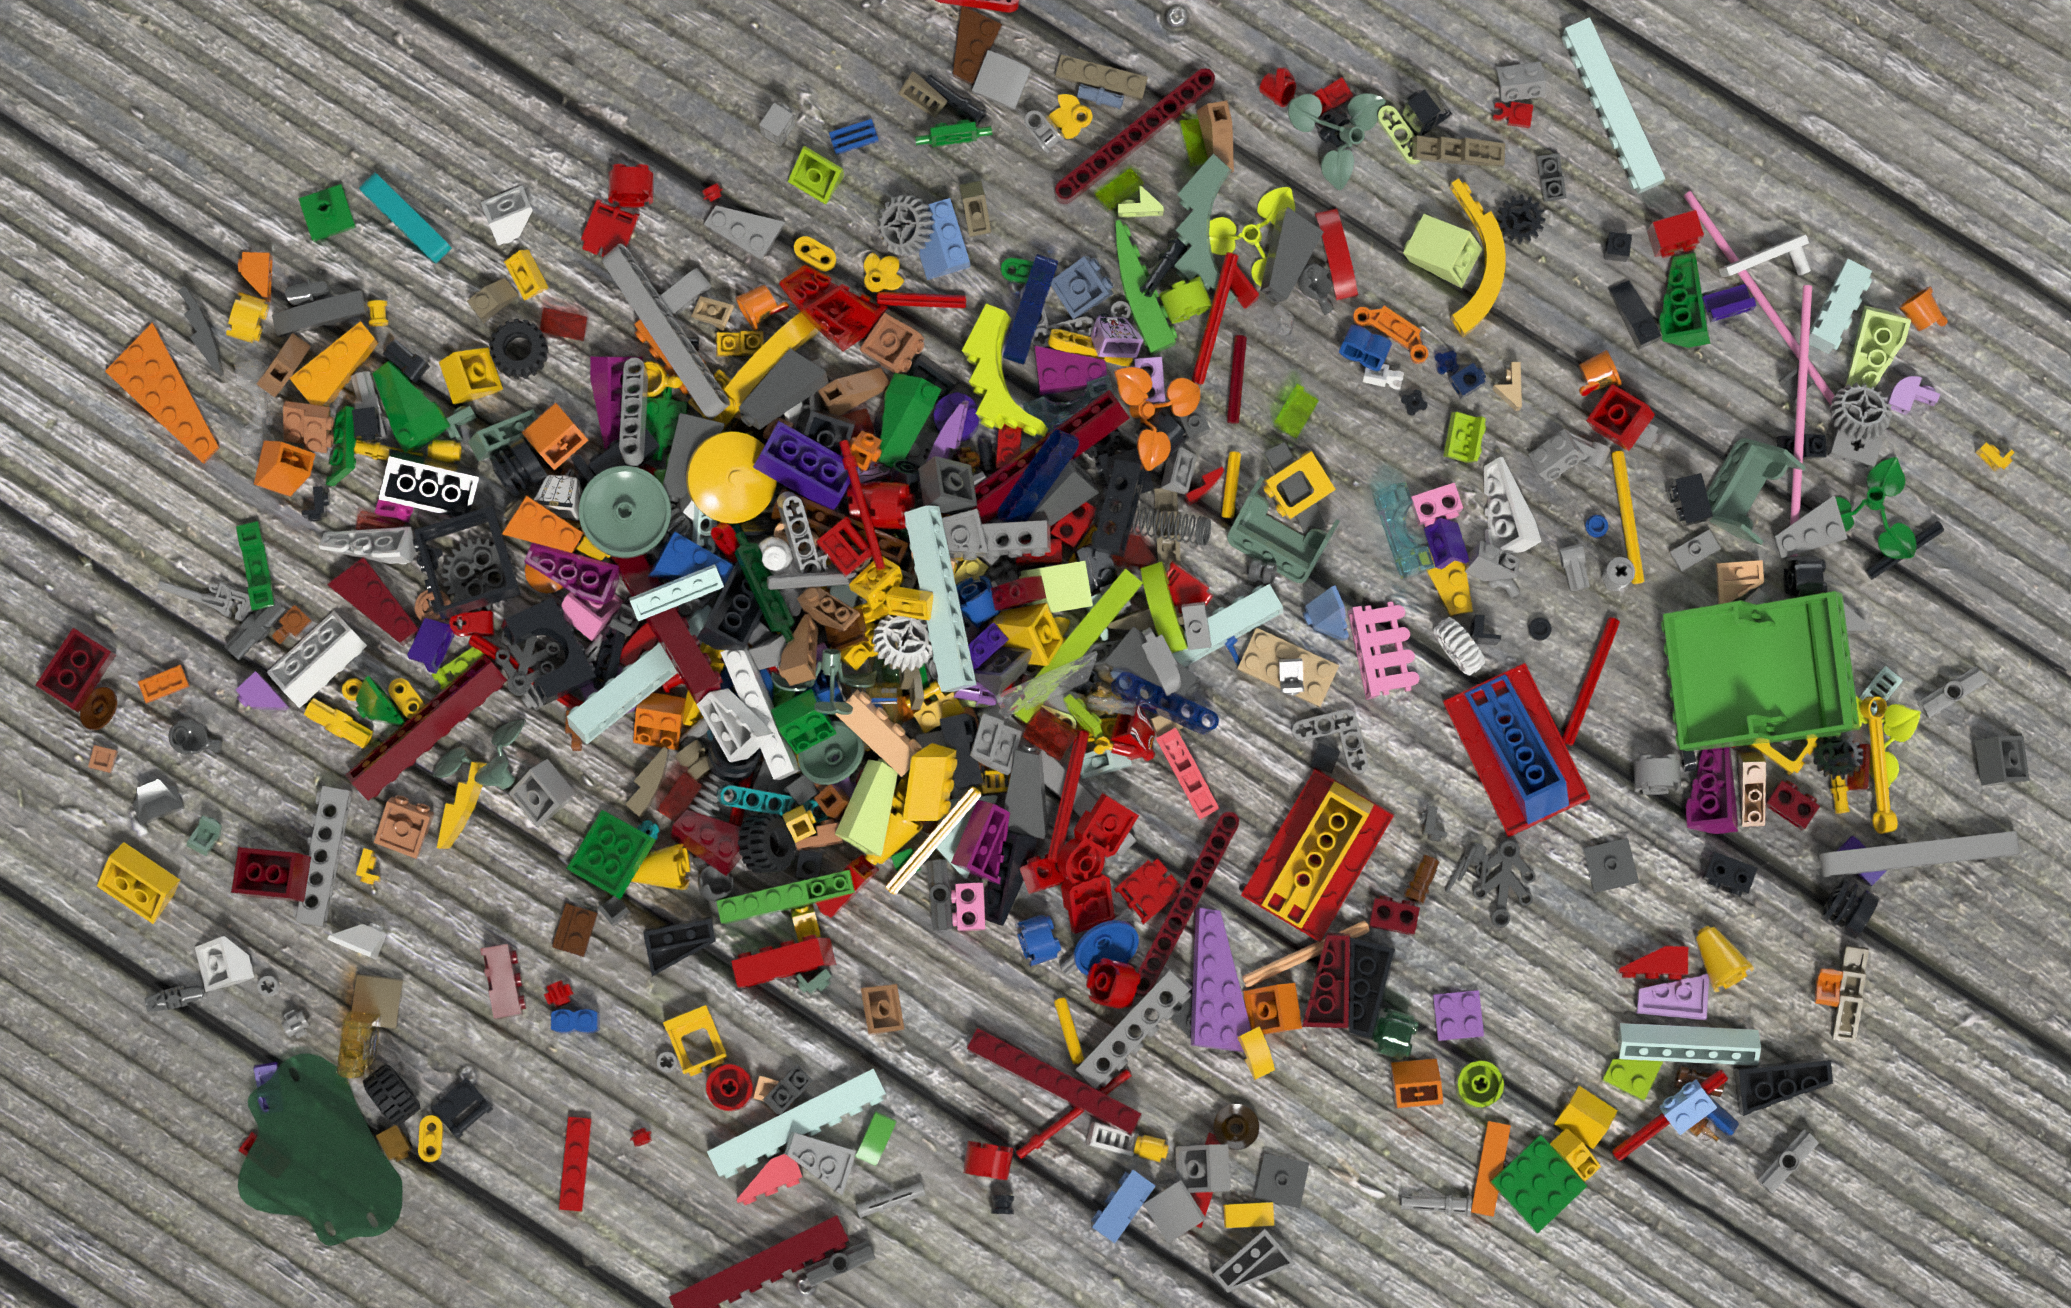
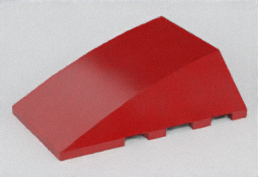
[779,265,888,352]

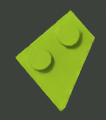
[1063,694,1104,745]
[1602,1059,1663,1101]

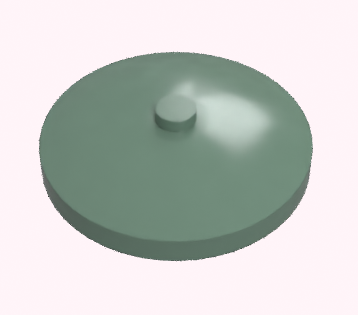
[579,466,671,558]

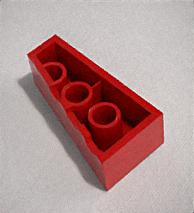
[731,934,837,988]

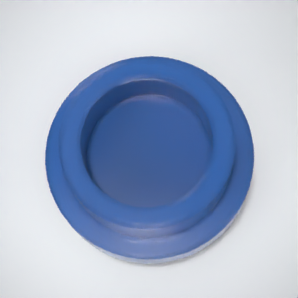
[1585,515,1608,538]

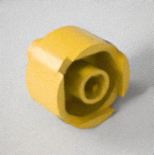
[226,292,269,343]

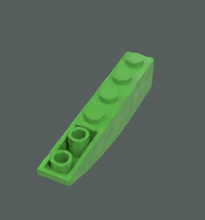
[1115,219,1178,356]
[716,870,855,924]

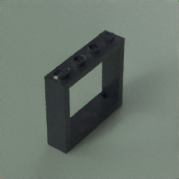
[412,505,521,620]

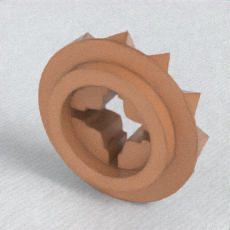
[415,590,451,623]

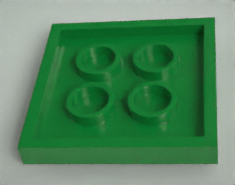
[566,810,656,899]
[1490,1135,1587,1233]

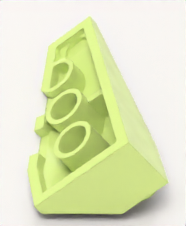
[1845,305,1911,388]

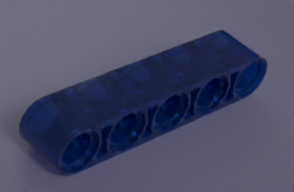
[1002,254,1058,365]
[998,429,1079,523]
[1111,672,1219,735]

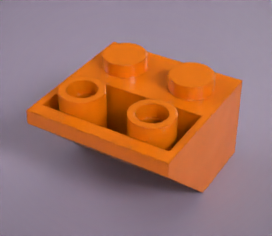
[521,402,588,470]
[253,440,315,496]
[633,693,686,750]
[1391,1059,1443,1109]

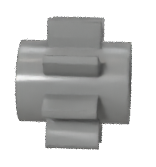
[281,1010,310,1039]

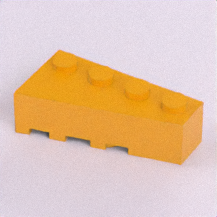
[289,321,378,407]

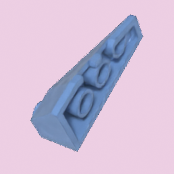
[1303,586,1349,641]

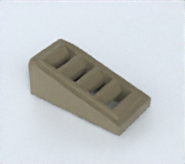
[898,71,947,118]

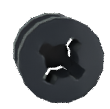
[991,1195,1015,1215]

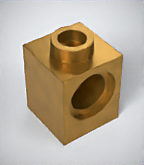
[376,1125,412,1162]

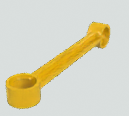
[1860,696,1898,834]

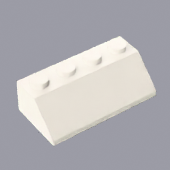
[267,611,367,708]

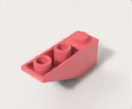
[736,1154,803,1206]

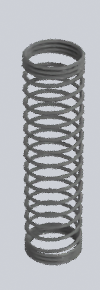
[1094,500,1211,546]

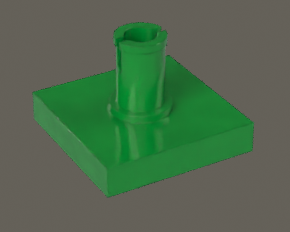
[298,184,356,242]

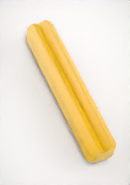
[1222,451,1241,518]
[1054,997,1084,1065]

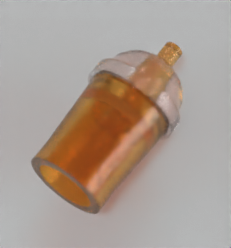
[1688,1117,1719,1142]

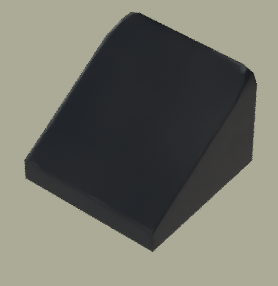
[1310,743,1340,774]

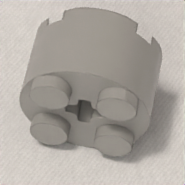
[1634,754,1681,795]

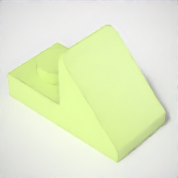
[1118,186,1164,218]

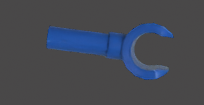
[1225,636,1241,665]

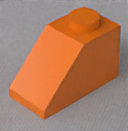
[238,252,273,302]

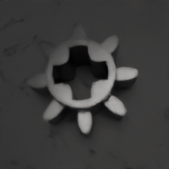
[1072,667,1102,698]

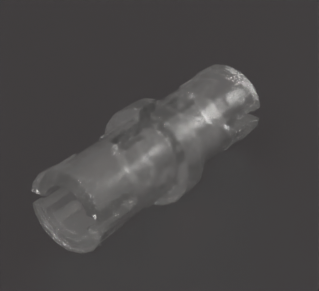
[1088,695,1136,716]

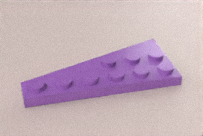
[1190,908,1251,1052]

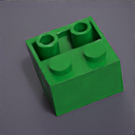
[771,689,837,755]

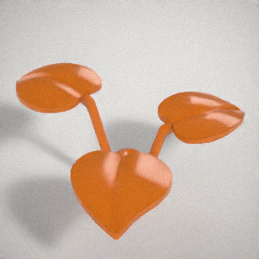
[1114,367,1200,471]

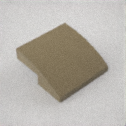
[351,974,403,1029]

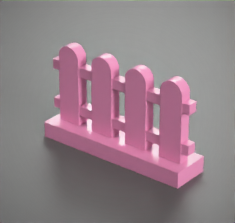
[1347,602,1419,700]

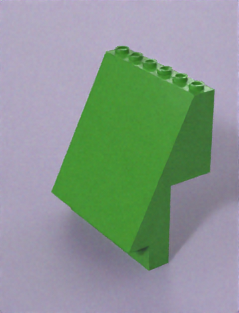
[1661,591,1860,751]

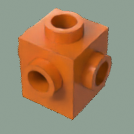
[849,430,882,471]

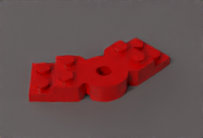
[1058,793,1139,934]

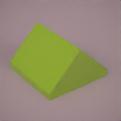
[788,146,844,204]

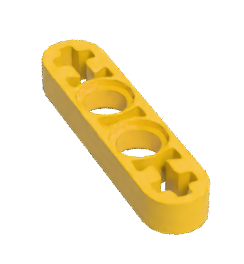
[1047,329,1134,366]

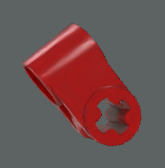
[449,611,494,637]

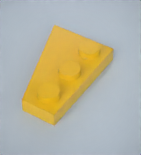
[1416,549,1473,616]

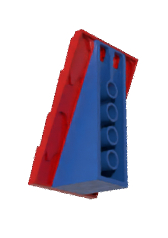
[1443,663,1590,838]

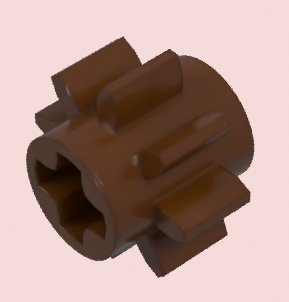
[952,447,980,473]

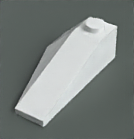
[1484,457,1541,554]
[319,527,416,564]

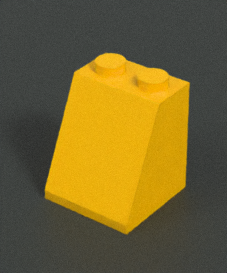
[991,603,1064,666]

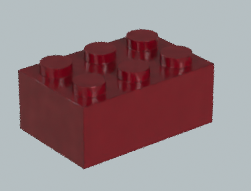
[35,628,116,713]
[231,847,311,902]

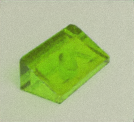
[1179,119,1208,167]
[1094,168,1144,212]

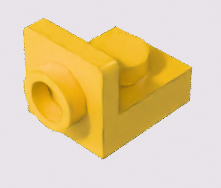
[1975,442,2015,472]
[356,848,381,885]
[791,904,821,942]

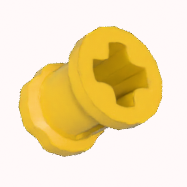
[367,300,388,327]

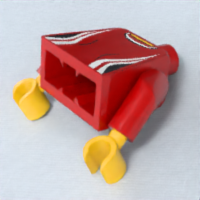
[1094,698,1155,761]

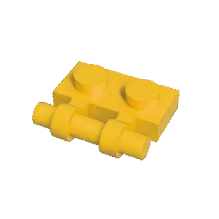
[905,680,964,733]

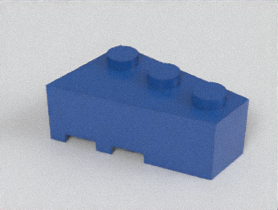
[648,532,734,591]

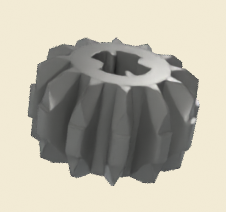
[667,503,691,537]

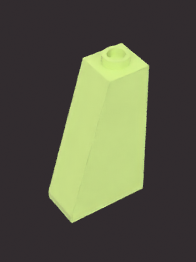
[835,759,898,857]

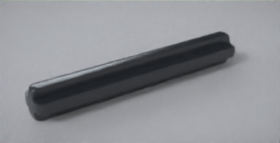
[1865,521,1944,580]

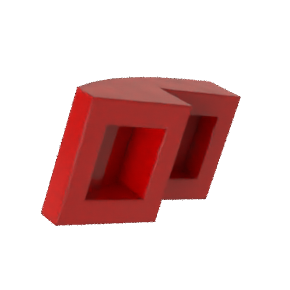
[1312,77,1354,117]
[1185,467,1224,506]

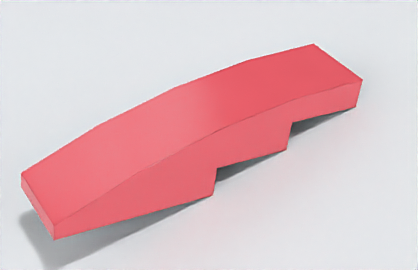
[1156,728,1220,820]

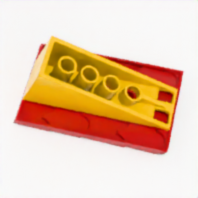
[1241,768,1395,942]

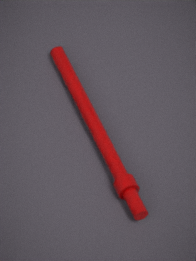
[839,440,885,571]
[1016,1069,1132,1159]

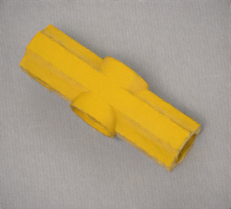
[304,698,374,749]

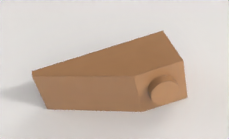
[779,614,818,686]

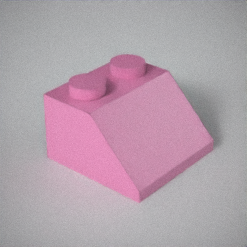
[561,592,624,641]

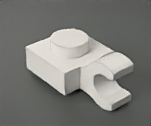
[1363,364,1404,389]

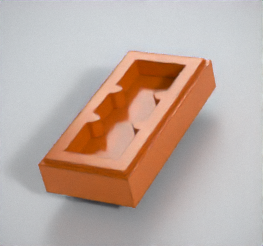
[138,665,190,704]

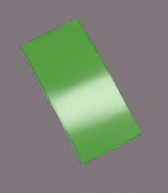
[855,1111,896,1166]

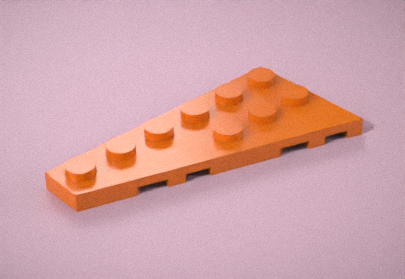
[105,323,220,464]

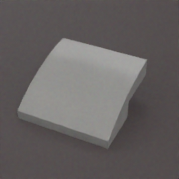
[972,50,1031,110]
[970,713,1022,775]
[1143,1180,1206,1243]

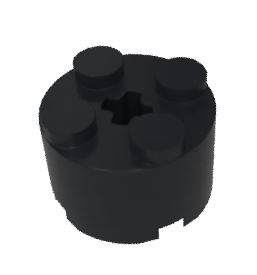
[1136,408,1189,458]
[1783,556,1827,599]

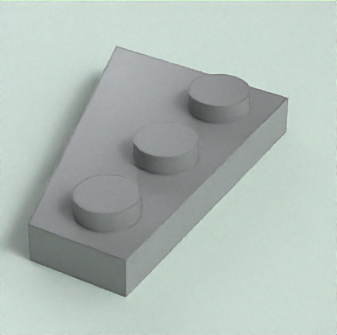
[704,206,785,261]
[1774,495,1848,558]
[942,509,989,554]
[784,1131,857,1196]

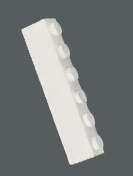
[721,644,801,780]

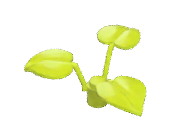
[1209,187,1295,287]
[1856,696,1921,788]

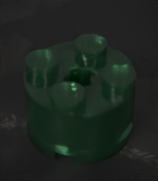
[1373,1008,1419,1060]

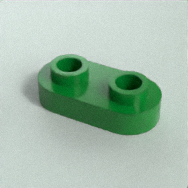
[1001,258,1046,286]

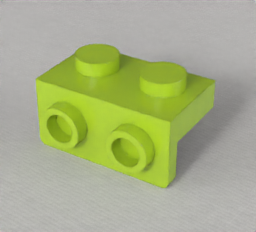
[1443,412,1486,463]

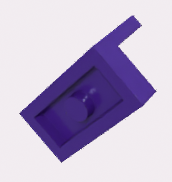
[1703,284,1757,323]
[1424,518,1469,569]
[407,618,455,674]

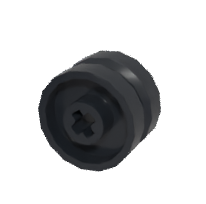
[707,736,761,782]

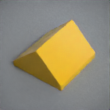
[1554,1085,1618,1150]

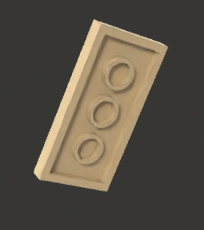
[1237,628,1339,708]

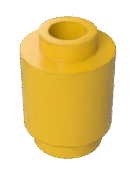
[428,439,461,463]
[1134,1135,1169,1162]

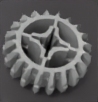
[876,195,935,256]
[1830,382,1892,442]

